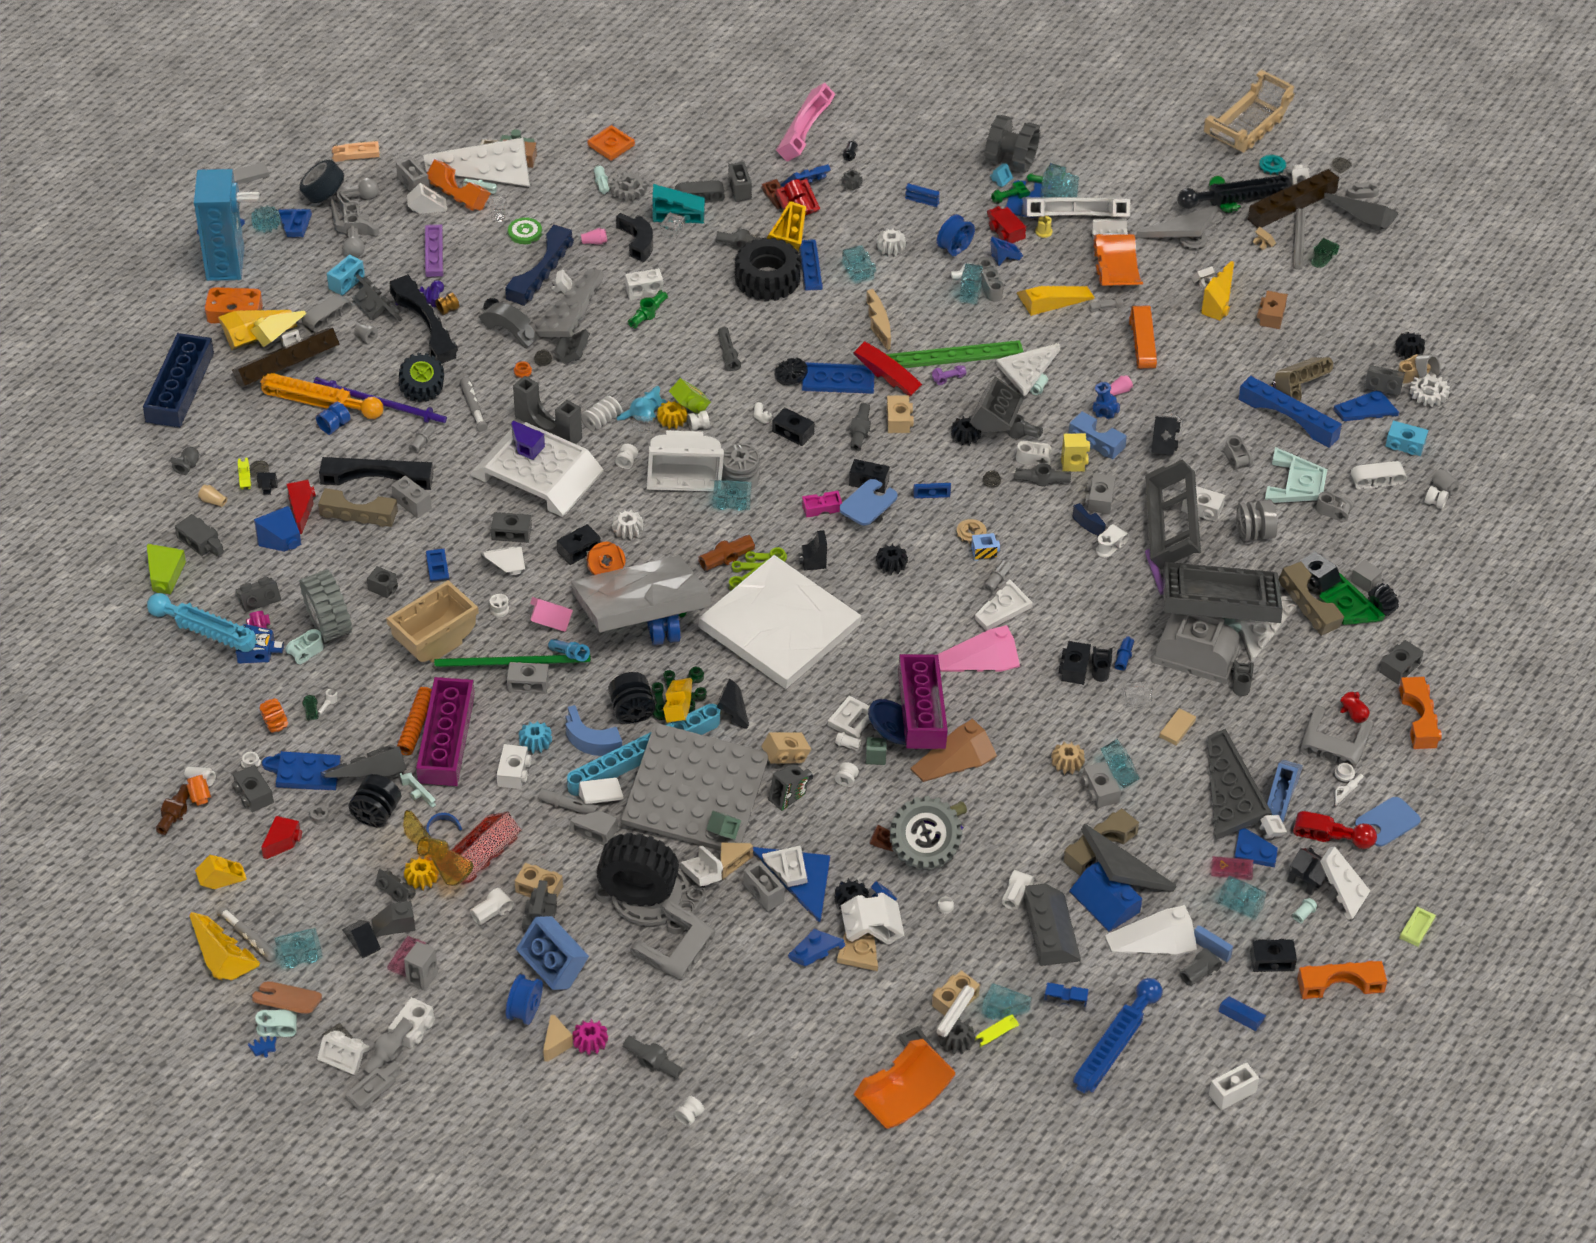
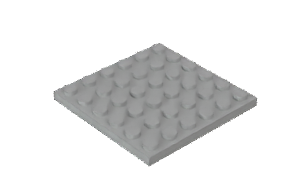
[621,723,768,851]

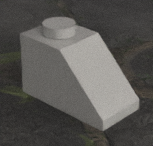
[570,811,618,845]

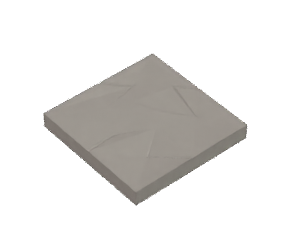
[571,555,712,633]

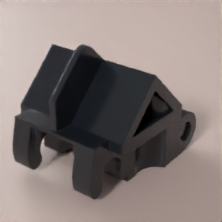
[1288,847,1329,896]

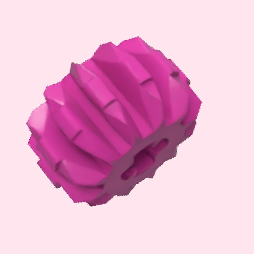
[572,1018,608,1056]

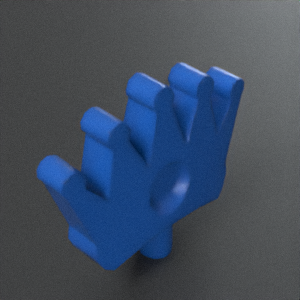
[248,1036,277,1058]

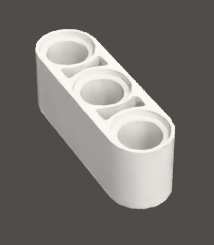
[1351,461,1407,489]

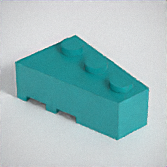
[652,184,705,224]

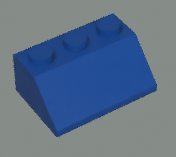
[1069,861,1142,932]

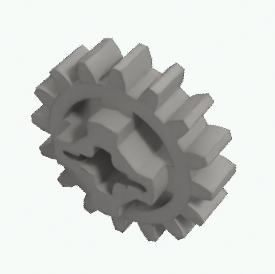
[610,171,647,202]

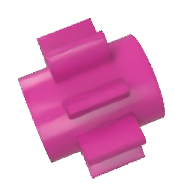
[246,611,270,629]

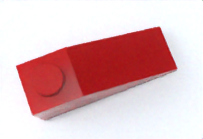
[287,480,316,534]

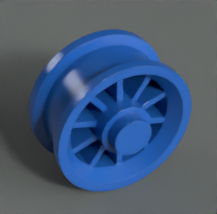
[937,214,975,256]
[506,974,543,1025]

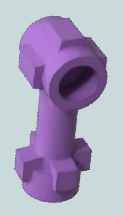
[932,365,966,385]

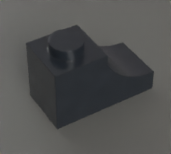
[798,530,827,571]

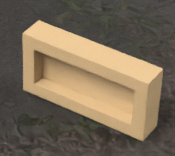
[1159,708,1196,746]

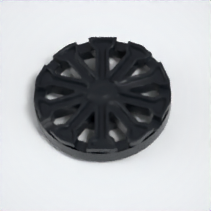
[775,358,808,385]

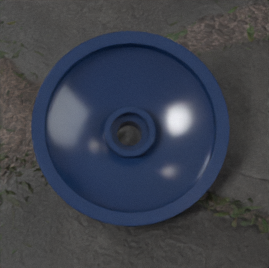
[868,699,906,745]

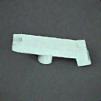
[400,773,436,807]

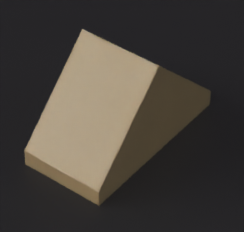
[721,843,753,879]
[543,1015,573,1062]

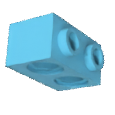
[327,255,365,296]

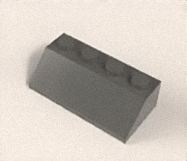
[970,376,1025,433]
[1024,883,1081,966]

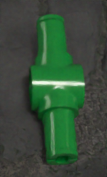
[628,290,668,329]

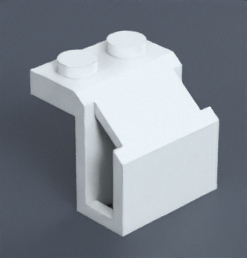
[841,893,905,944]

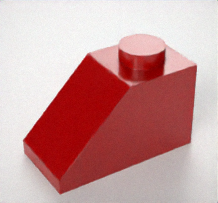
[261,816,302,859]

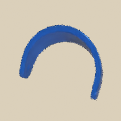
[425,813,462,844]

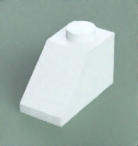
[407,183,447,214]

